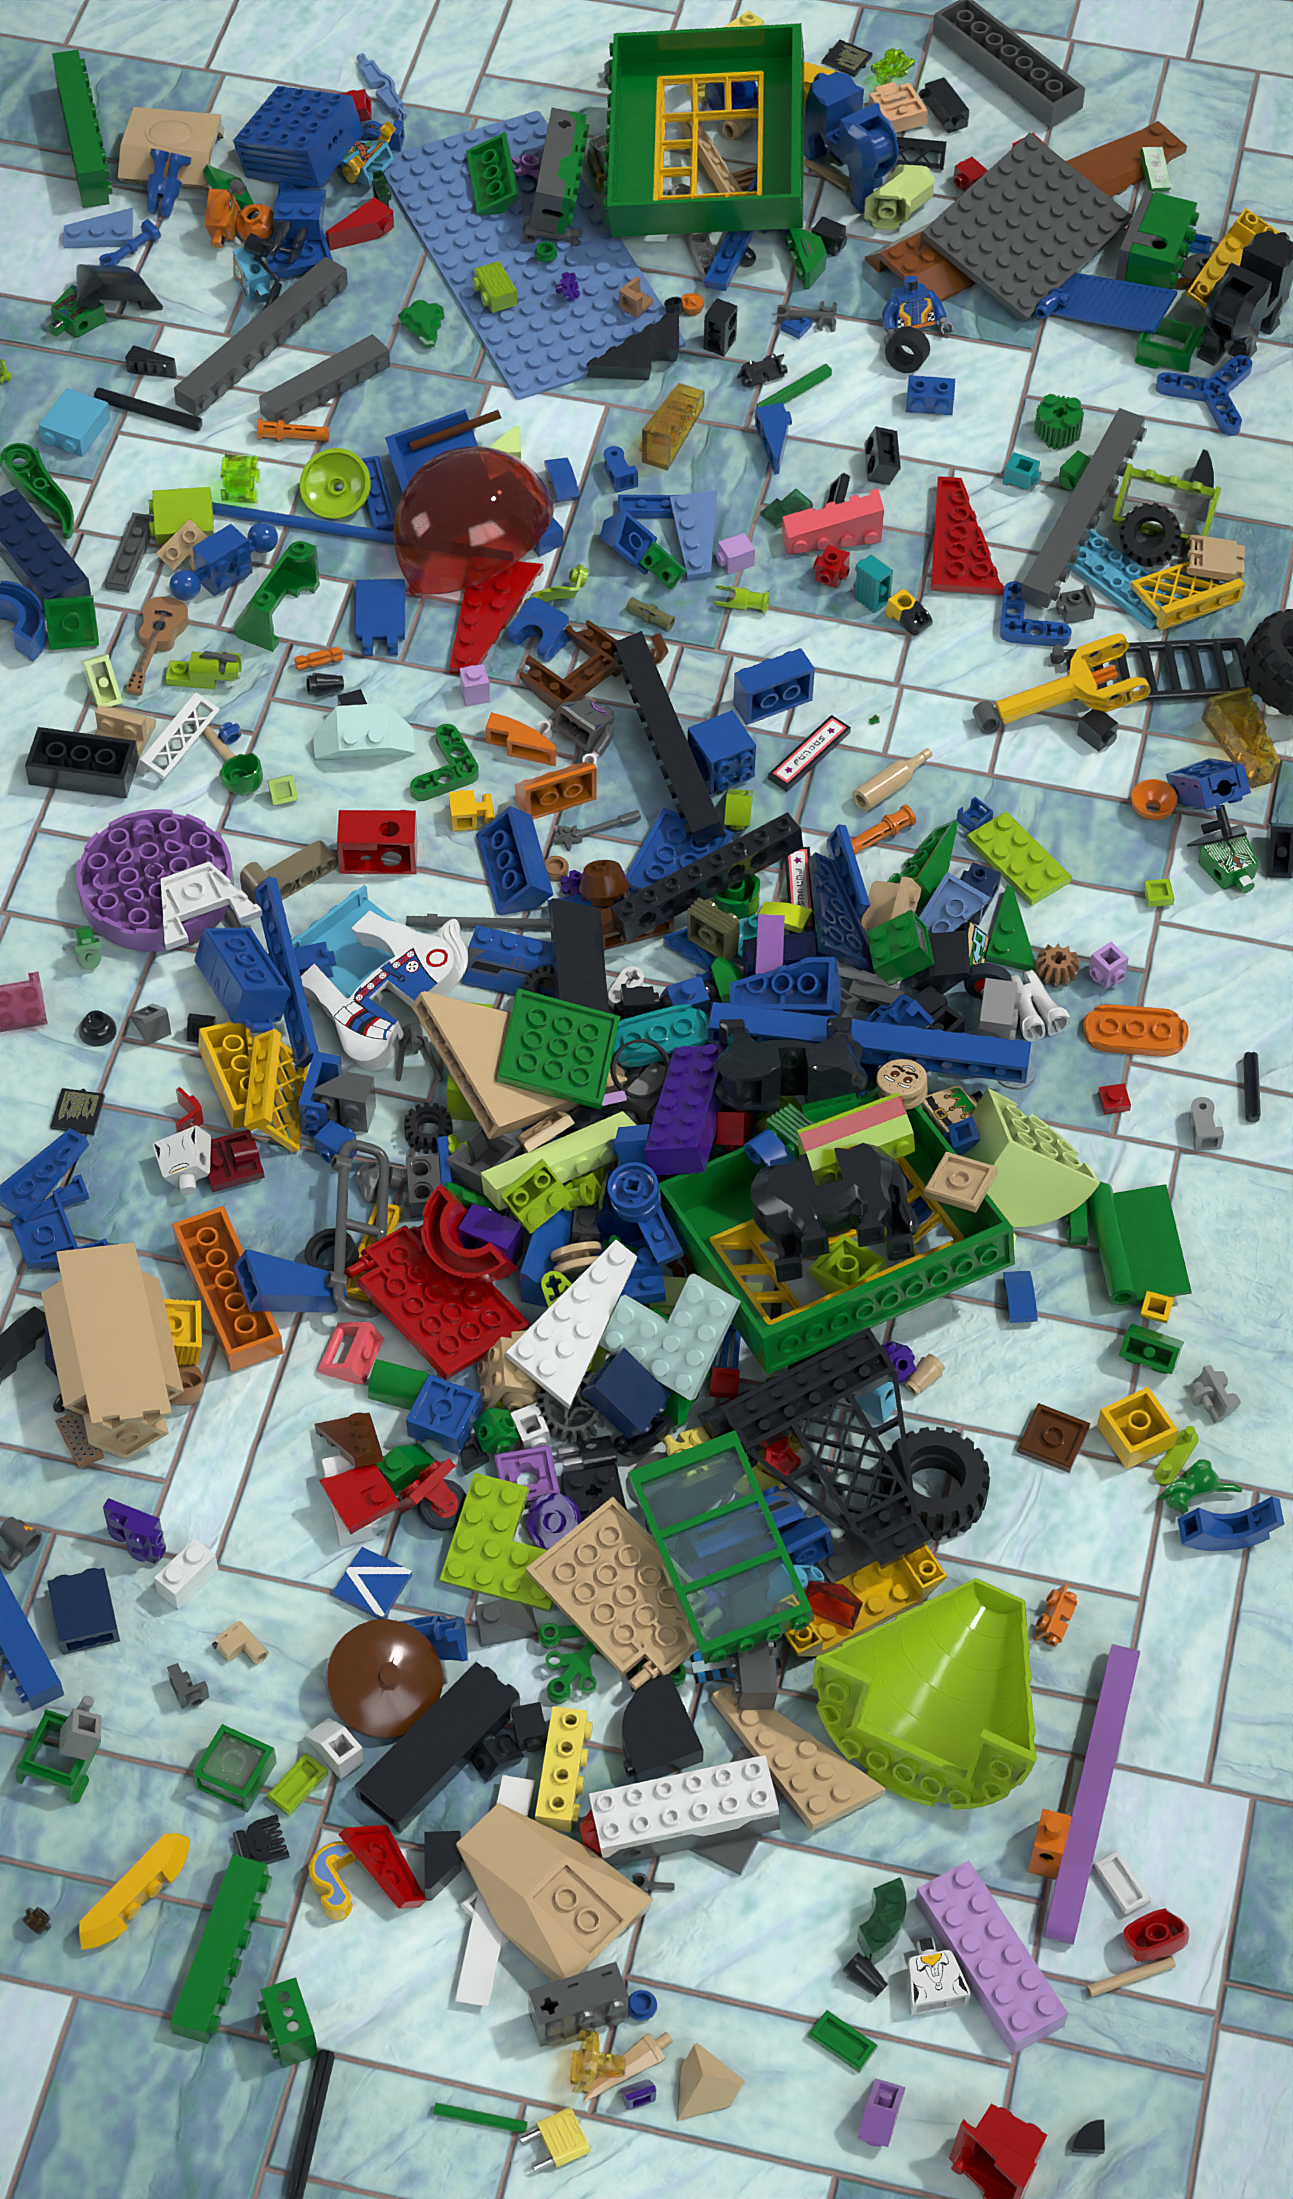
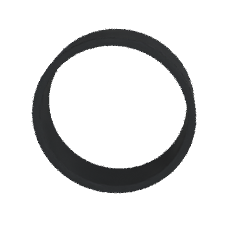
[610,1039,670,1099]

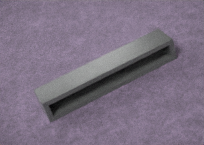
[259,334,390,424]

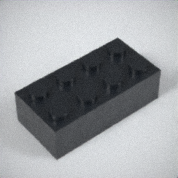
[25,727,139,799]

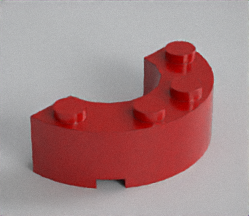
[421,1184,517,1284]

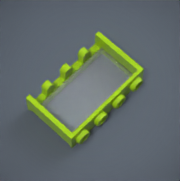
[1112,463,1222,548]

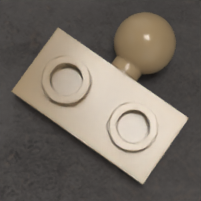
[156,519,208,571]

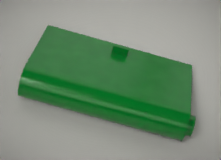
[1087,1182,1192,1306]

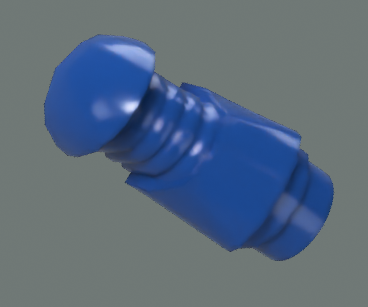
[1035,288,1070,319]

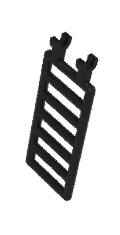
[1066,637,1255,702]

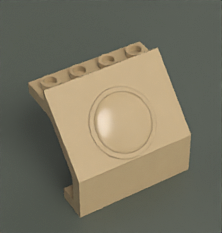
[118,107,225,190]

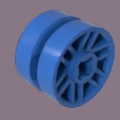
[608,1162,661,1223]

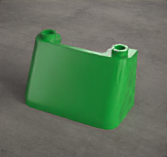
[234,541,320,652]

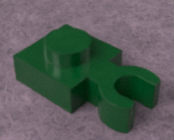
[372,170,392,207]

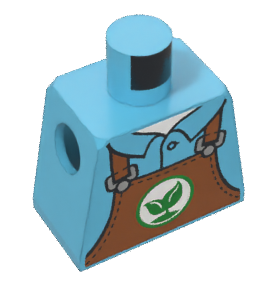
[233,246,270,303]

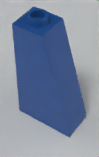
[234,1250,347,1313]

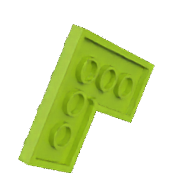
[440,1472,554,1613]

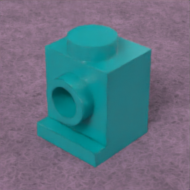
[1003,452,1042,490]

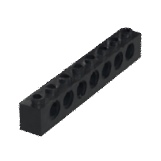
[610,812,803,943]

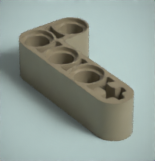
[240,840,339,905]

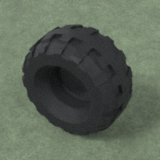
[1242,609,1293,716]

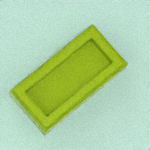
[266,1753,329,1817]

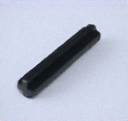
[1243,1051,1261,1122]

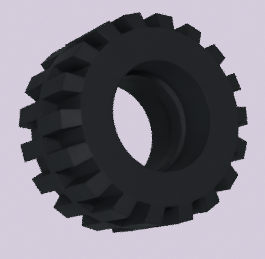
[1119,503,1182,567]

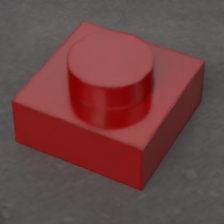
[1098,1083,1131,1115]
[709,1367,740,1398]

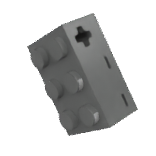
[528,1962,629,2047]

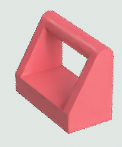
[317,1322,384,1384]

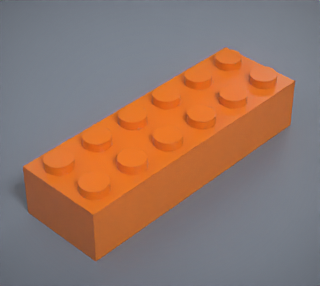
[172,1206,284,1372]

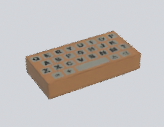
[55,1412,104,1469]

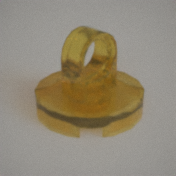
[570,2029,626,2094]

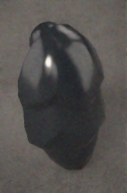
[613,1416,674,1457]

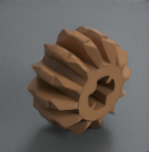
[1035,943,1080,988]

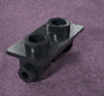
[737,354,788,388]

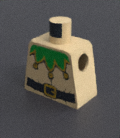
[919,1085,983,1135]

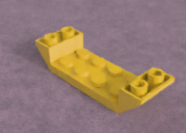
[1186,207,1280,309]
[771,1545,947,1656]

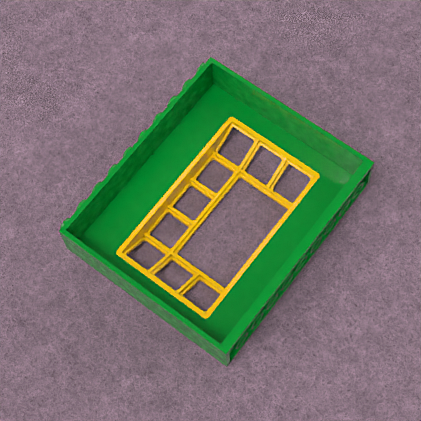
[603,23,804,237]
[659,1090,1015,1375]

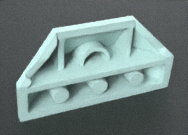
[313,703,415,760]

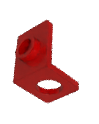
[175,1087,204,1133]

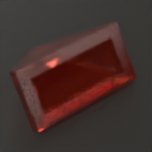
[805,1580,863,1630]

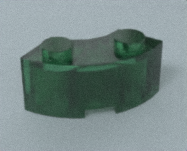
[857,1877,907,1965]

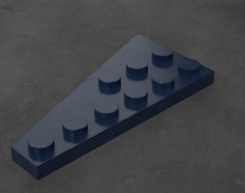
[809,852,876,974]

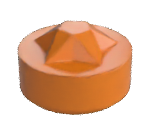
[681,293,703,315]

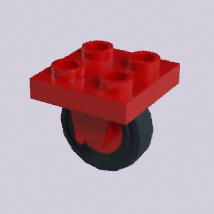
[397,1458,467,1531]

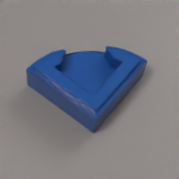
[780,317,813,340]

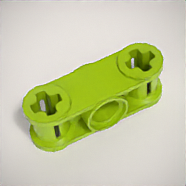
[563,1165,611,1212]

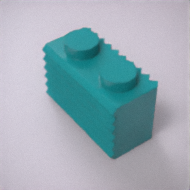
[853,554,894,613]

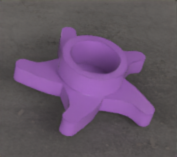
[512,153,541,181]

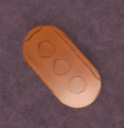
[1083,1004,1189,1057]

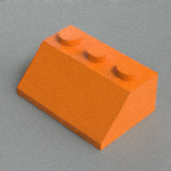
[515,762,597,820]

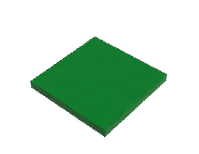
[496,988,620,1109]

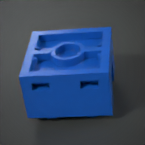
[406,1374,483,1455]

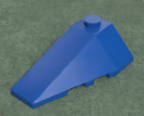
[730,957,841,1015]

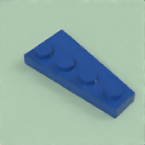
[0,1128,89,1221]

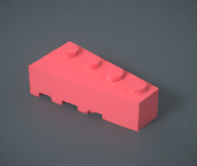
[782,489,884,554]

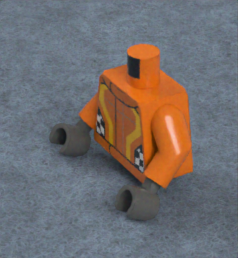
[205,179,259,248]

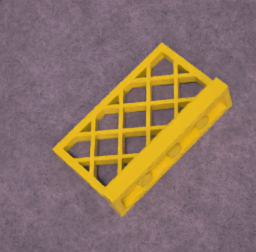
[1130,561,1245,631]
[244,1029,308,1153]

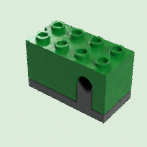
[1115,189,1200,289]

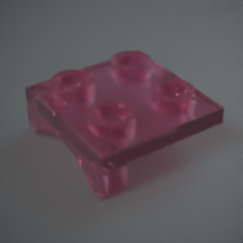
[0,971,48,1032]

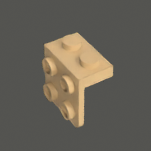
[861,877,921,930]
[477,1337,536,1411]

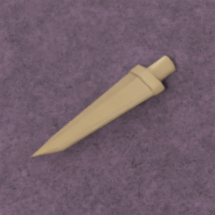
[804,159,851,191]
[583,2032,673,2103]

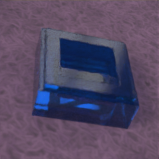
[1188,234,1212,254]

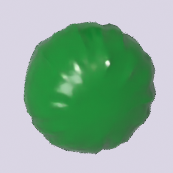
[219,753,263,795]

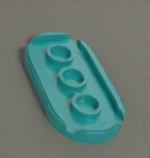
[612,1004,709,1067]

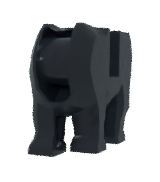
[1197,231,1293,366]
[715,1017,868,1115]
[750,1143,918,1283]

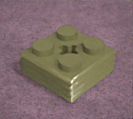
[687,898,740,960]

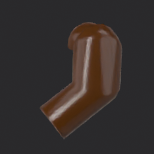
[651,633,669,665]

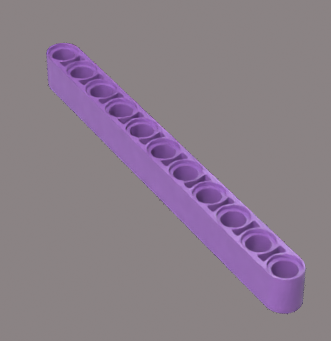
[1044,1644,1140,1945]

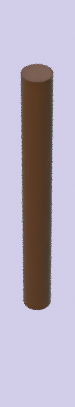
[409,410,501,451]

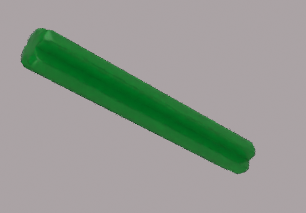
[756,364,832,407]

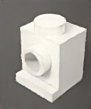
[511,1402,551,1449]

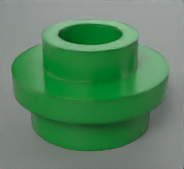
[535,242,557,263]

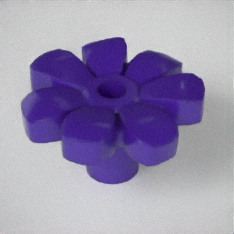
[555,272,580,302]
[561,870,582,896]

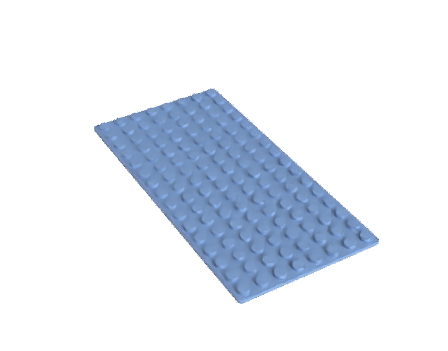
[382,111,685,400]

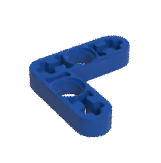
[1000,581,1072,647]

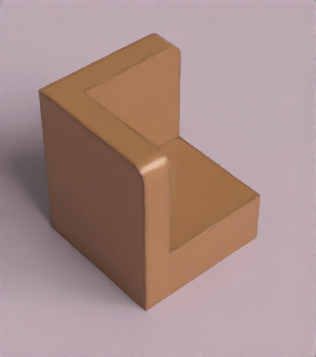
[619,276,653,318]

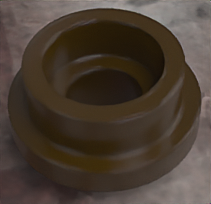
[22,1906,51,1935]

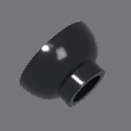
[79,1010,117,1047]

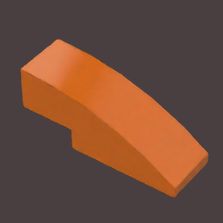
[485,712,557,766]

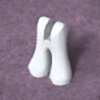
[1011,970,1070,1042]

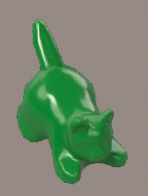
[1158,1459,1243,1515]

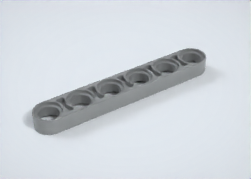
[671,184,716,282]

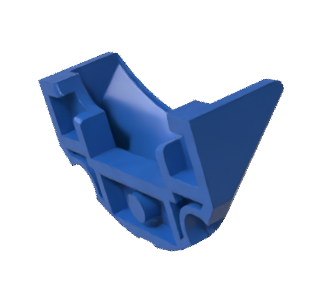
[858,994,934,1096]
[400,1615,469,1662]

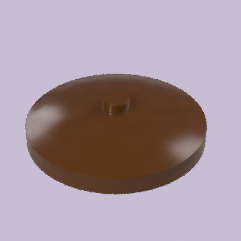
[325,1619,443,1739]

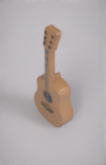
[126,597,189,696]

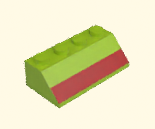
[797,1092,915,1186]

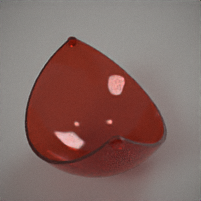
[394,446,554,595]

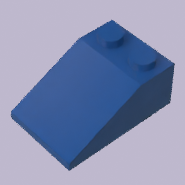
[273,188,326,240]

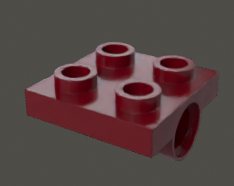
[207,1129,265,1192]

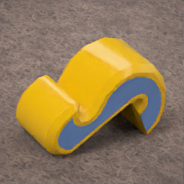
[308,1841,358,1920]

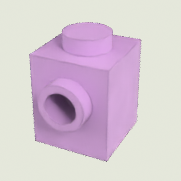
[716,533,755,575]
[460,664,490,706]

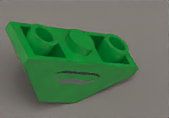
[785,228,827,290]

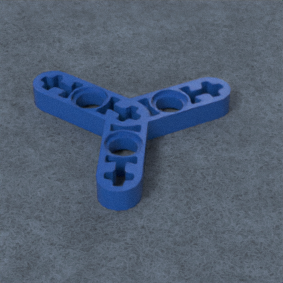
[1156,355,1252,436]

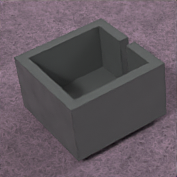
[447,1126,525,1198]

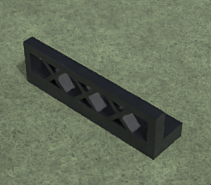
[895,137,947,169]

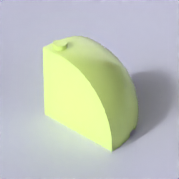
[961,1088,1100,1227]

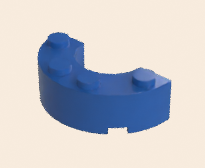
[0,581,48,661]

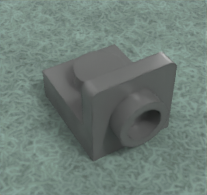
[167,1663,209,1709]

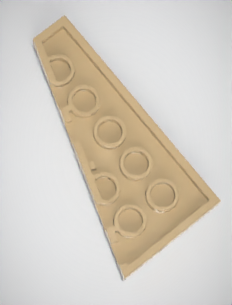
[711,1684,886,1831]

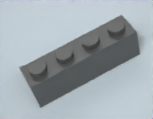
[724,1579,778,1710]

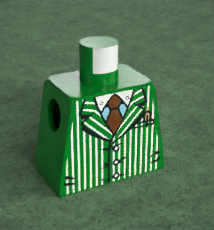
[1198,835,1258,893]

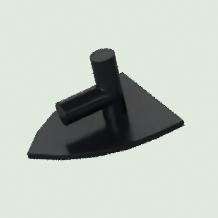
[1187,805,1247,847]

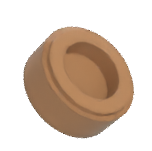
[545,856,569,882]

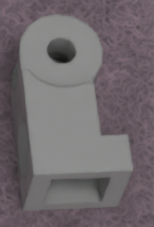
[1189,1097,1224,1151]

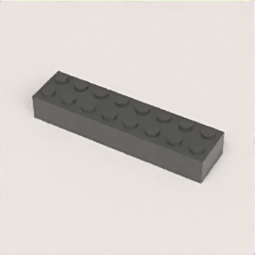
[933,0,1085,127]

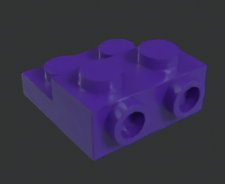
[103,1498,166,1564]

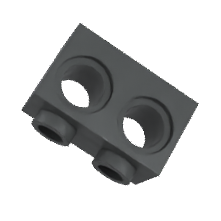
[401,1155,441,1218]

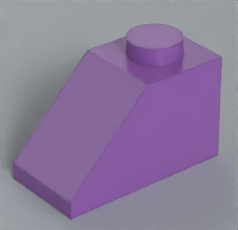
[858,2078,906,2147]

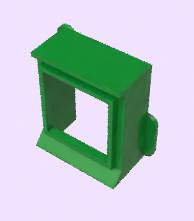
[1135,317,1205,373]
[15,1709,101,1804]

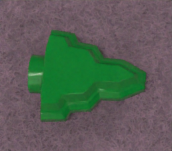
[398,300,444,349]

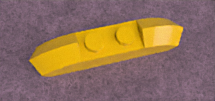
[79,1833,190,1950]

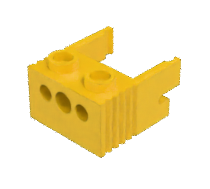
[163,1299,202,1366]

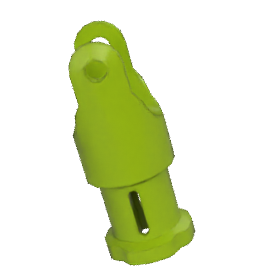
[713,585,770,613]

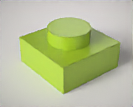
[267,774,298,805]
[1143,878,1175,907]

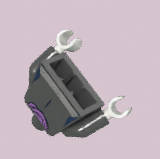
[537,699,614,767]

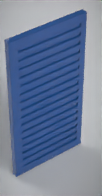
[1049,273,1177,334]

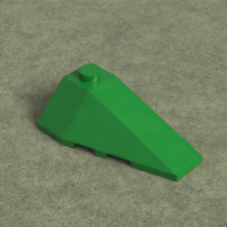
[887,821,958,909]

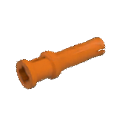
[257,418,330,442]
[850,804,916,854]

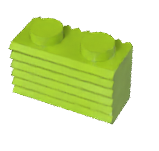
[472,261,518,313]

